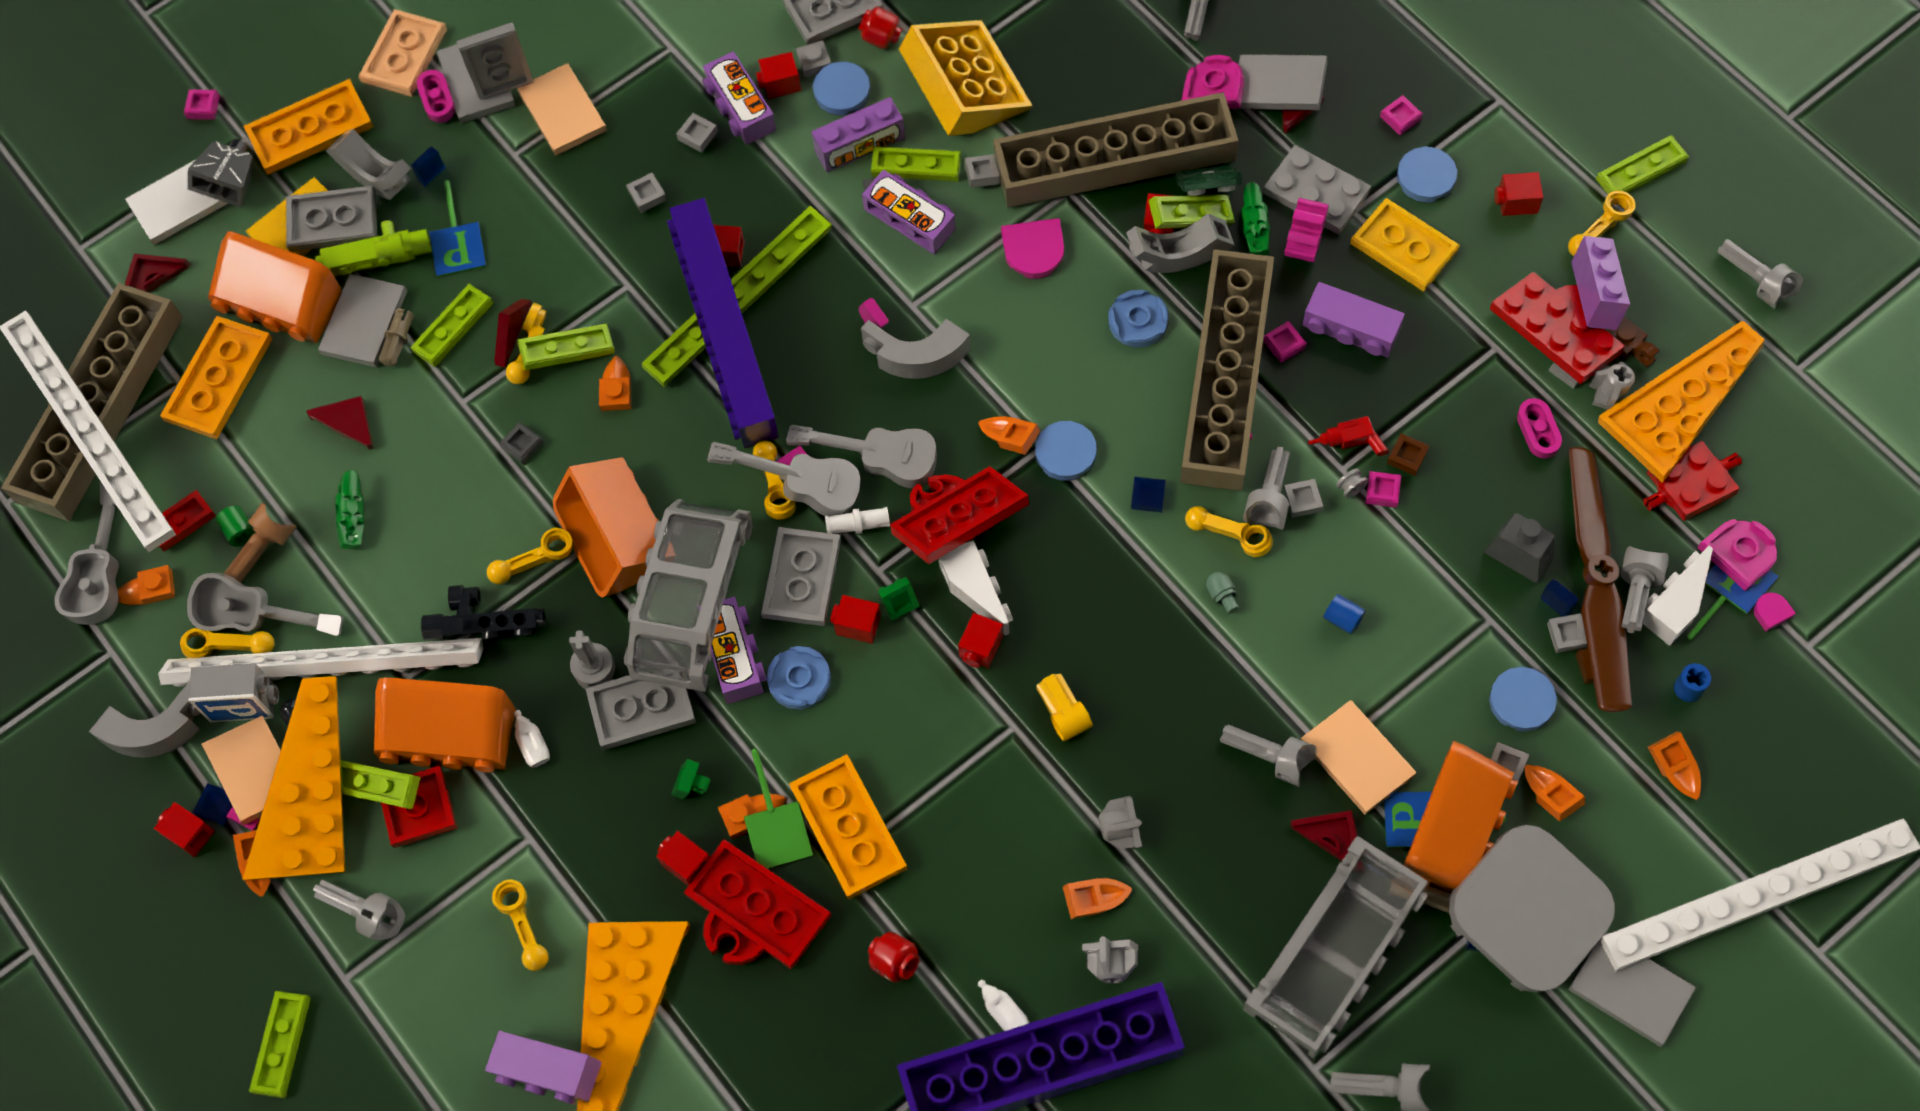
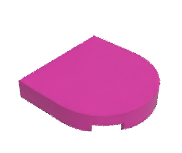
[1182,55,1244,109]
[1001,218,1064,279]
[1697,519,1777,592]

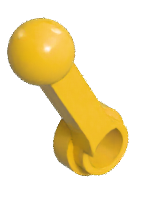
[1568,191,1636,257]
[506,302,547,385]
[753,440,796,520]
[1185,506,1273,557]
[486,528,573,585]
[180,628,275,658]
[492,879,549,971]

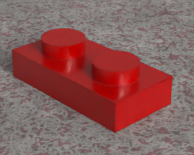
[159,490,216,552]

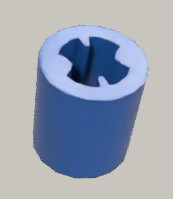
[1323,594,1366,635]
[1674,663,1711,702]

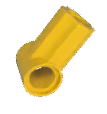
[1036,673,1093,742]

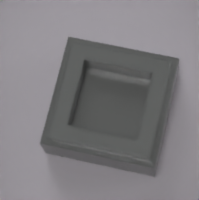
[499,422,544,465]

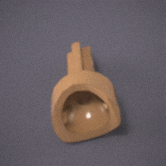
[224,503,297,583]

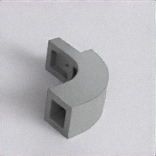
[326,129,411,199]
[1126,214,1235,273]
[861,319,971,379]
[89,681,201,758]

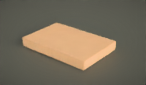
[358,9,447,97]
[517,63,607,156]
[1301,700,1417,815]
[202,716,281,826]

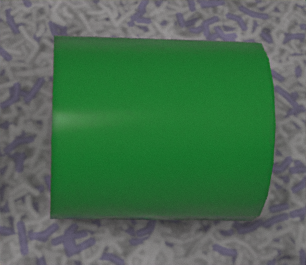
[216,505,255,547]

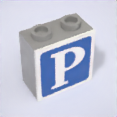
[189,663,279,723]

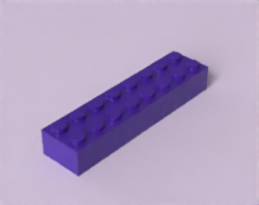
[667,198,779,448]
[897,982,1185,1111]

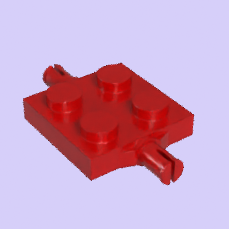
[1643,441,1742,521]

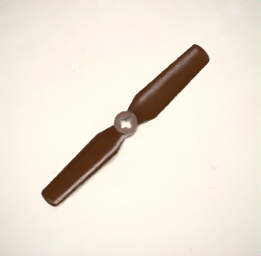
[1569,447,1632,712]

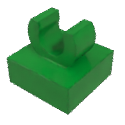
[878,577,920,621]
[671,759,711,800]

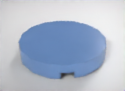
[813,61,871,115]
[1397,146,1457,203]
[1108,290,1169,347]
[1035,421,1097,480]
[767,646,831,710]
[1489,667,1557,732]

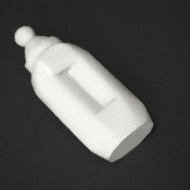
[514,710,550,768]
[978,980,1029,1031]

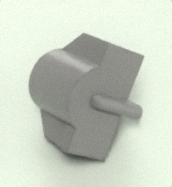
[1588,362,1635,410]
[1099,796,1142,850]
[1082,936,1138,983]

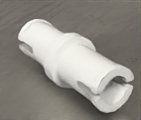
[825,507,890,534]

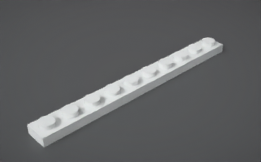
[0,310,176,552]
[158,638,484,687]
[1599,818,1920,971]

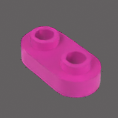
[417,70,456,123]
[1517,398,1562,459]

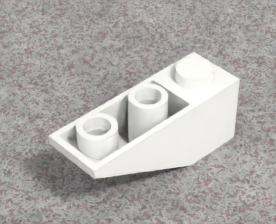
[939,540,1013,635]
[1643,546,1713,646]

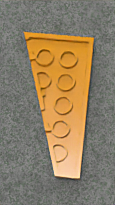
[1598,320,1765,483]
[242,676,346,881]
[577,921,690,1111]

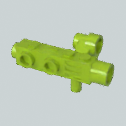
[315,221,432,277]

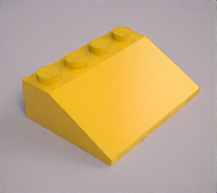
[899,20,1032,136]

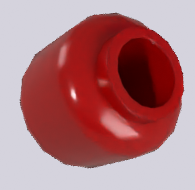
[858,6,902,49]
[868,932,920,982]

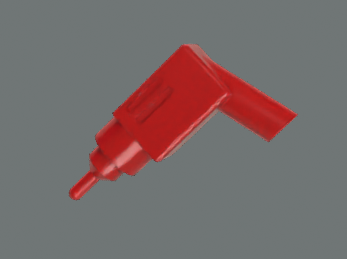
[1308,416,1389,456]

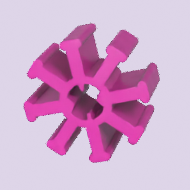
[1284,197,1329,263]

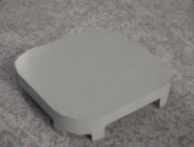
[1447,825,1615,993]

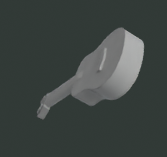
[786,425,937,488]
[707,442,860,516]
[55,481,119,625]
[187,573,344,636]

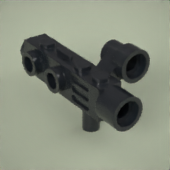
[421,585,546,640]

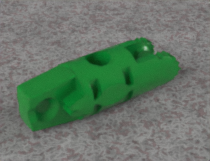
[1241,181,1271,256]
[335,469,364,550]

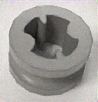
[1336,468,1368,498]

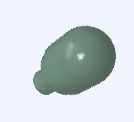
[1206,572,1239,614]

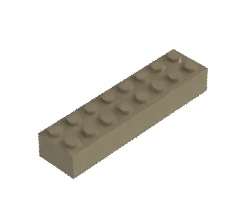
[993,92,1239,208]
[1180,249,1274,491]
[1,283,183,522]

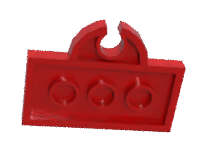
[1490,272,1625,384]
[890,466,1029,564]
[684,839,832,970]

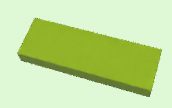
[1596,135,1689,194]
[871,146,961,182]
[1149,195,1235,229]
[410,283,493,367]
[518,323,615,370]
[341,760,420,809]
[249,991,311,1098]

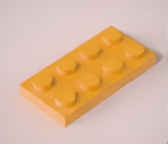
[244,79,374,175]
[160,316,273,440]
[789,754,907,900]

